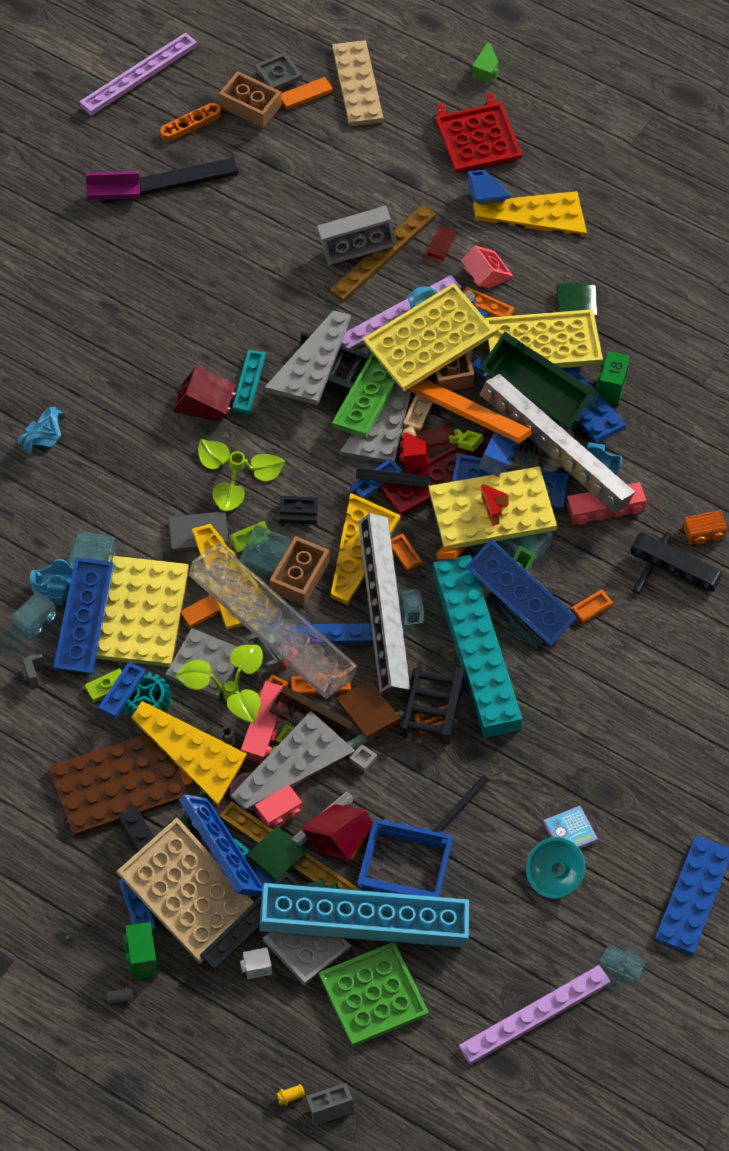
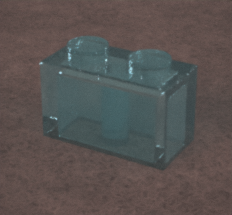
[11,591,56,639]

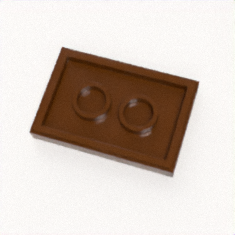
[336,680,401,740]

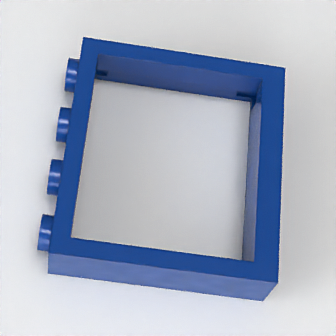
[357,819,453,897]

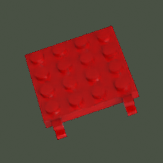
[435,93,522,174]

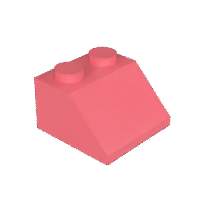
[461,246,513,289]

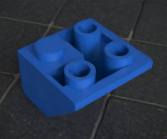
[467,170,511,204]

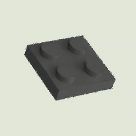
[255,52,302,90]

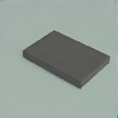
[169,512,229,552]

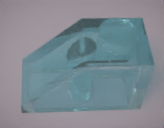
[398,588,424,625]

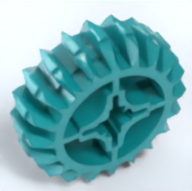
[122,672,172,721]

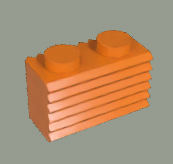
[683,510,728,545]

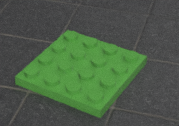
[318,942,429,1047]

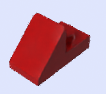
[481,484,509,526]

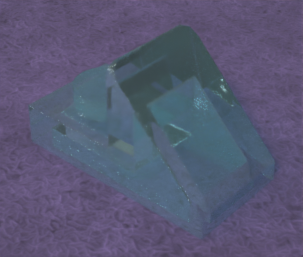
[600,944,646,981]

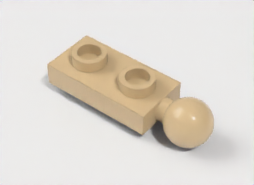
[401,395,433,439]

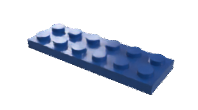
[561,367,626,443]
[452,453,568,511]
[465,539,577,646]
[53,557,114,675]
[179,794,263,897]
[654,836,729,956]

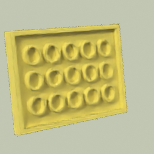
[363,283,496,391]
[485,310,603,368]
[429,466,557,550]
[96,556,189,667]

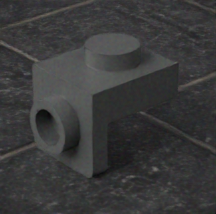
[22,654,45,688]

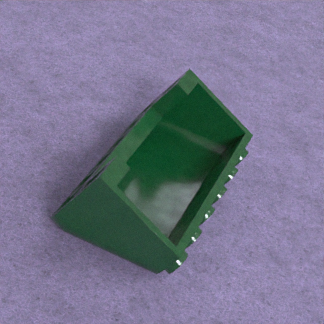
[480,331,601,430]

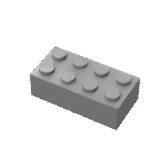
[317,206,397,266]

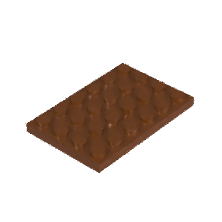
[48,734,188,837]

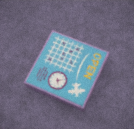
[544,806,598,849]

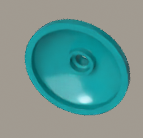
[526,837,585,899]

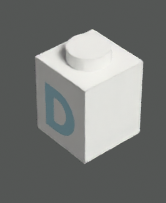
[240,947,272,979]

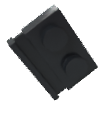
[279,496,318,525]

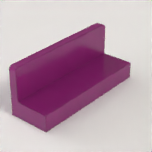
[86,171,140,200]

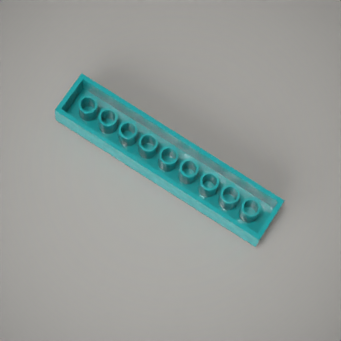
[433,555,523,738]

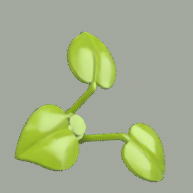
[198,439,285,512]
[176,645,263,723]

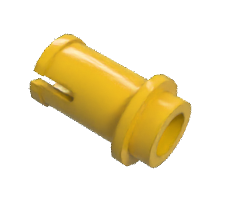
[276,1084,305,1106]

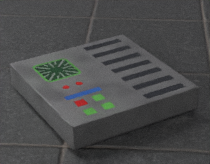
[507,442,540,470]

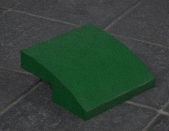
[556,283,597,317]
[248,826,307,882]

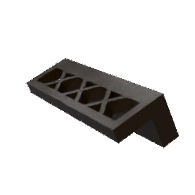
[269,686,353,739]

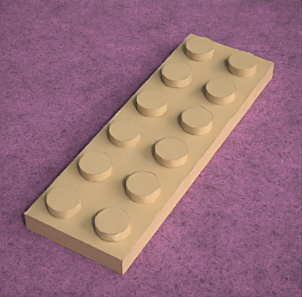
[332,40,383,127]

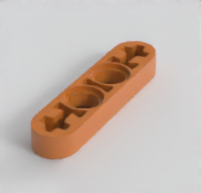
[161,103,221,142]

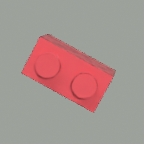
[255,785,302,829]

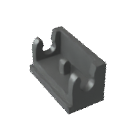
[242,631,283,677]
[306,1083,355,1126]

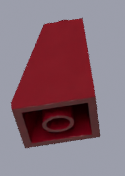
[173,365,236,422]
[301,804,373,861]

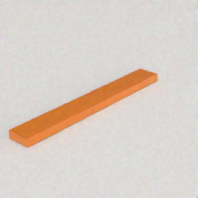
[409,379,531,443]

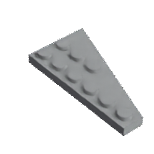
[265,311,351,405]
[340,384,412,463]
[231,711,355,810]

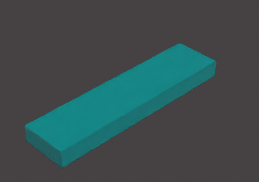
[232,350,266,415]

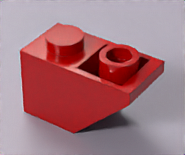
[400,432,429,471]

